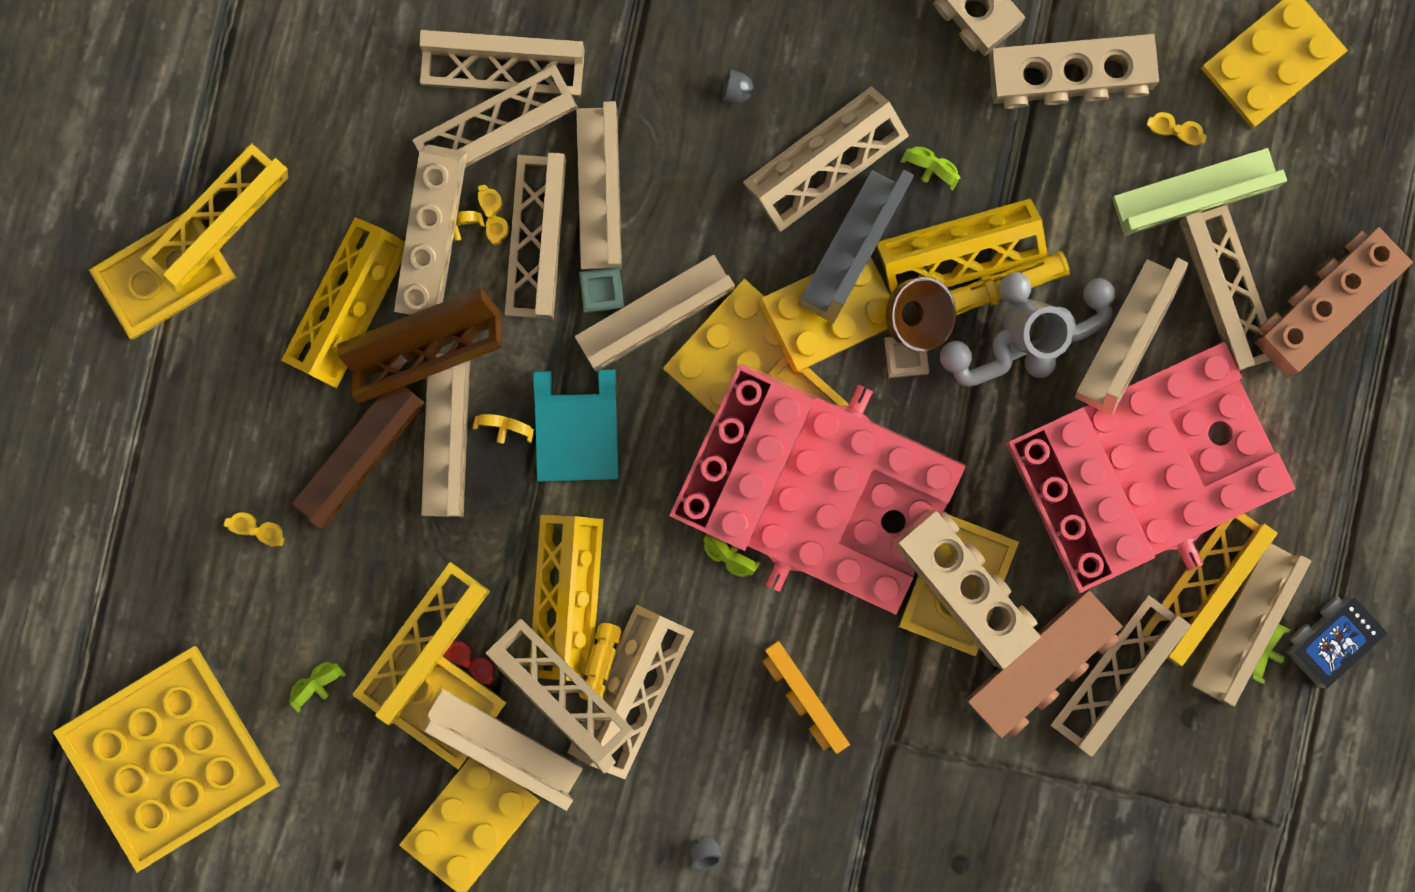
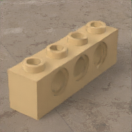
[933,0,1025,56]
[989,34,1159,109]
[394,144,467,315]
[891,510,1041,669]

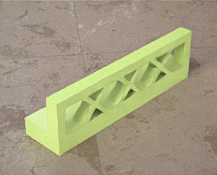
[1112,148,1287,236]

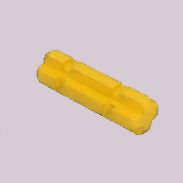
[579,623,621,701]

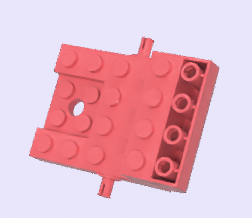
[1006,342,1296,593]
[669,364,966,615]

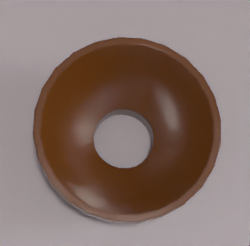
[886,277,956,352]

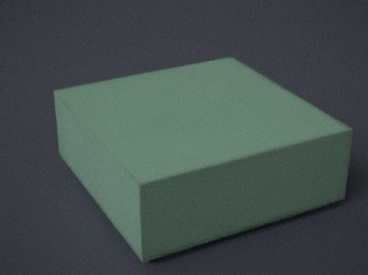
[579,268,624,313]

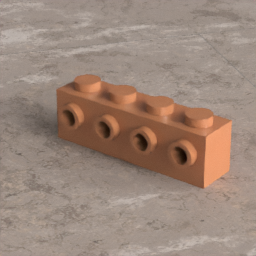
[1254,227,1413,378]
[964,590,1123,739]

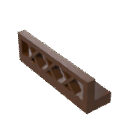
[338,287,502,404]
[292,386,426,530]

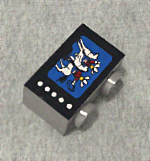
[1285,596,1388,689]

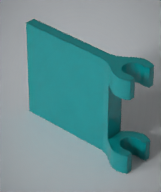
[533,369,618,481]

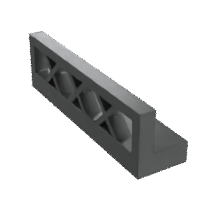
[798,170,914,324]

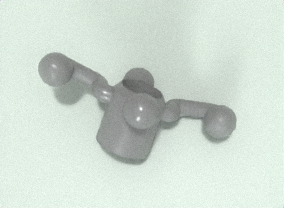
[940,272,1115,387]

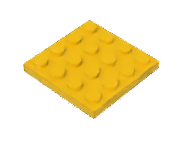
[53,646,280,873]

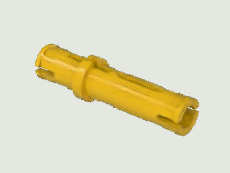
[950,251,1070,316]

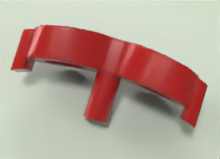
[444,641,495,685]

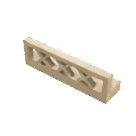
[420,30,585,97]
[413,64,578,168]
[743,86,909,232]
[576,101,622,271]
[505,153,567,320]
[1179,204,1270,371]
[575,255,735,372]
[1075,258,1188,416]
[421,354,470,517]
[1190,543,1312,706]
[1051,595,1191,757]
[567,604,694,779]
[486,619,635,774]
[420,687,583,811]

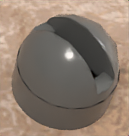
[721,69,753,104]
[688,836,723,871]

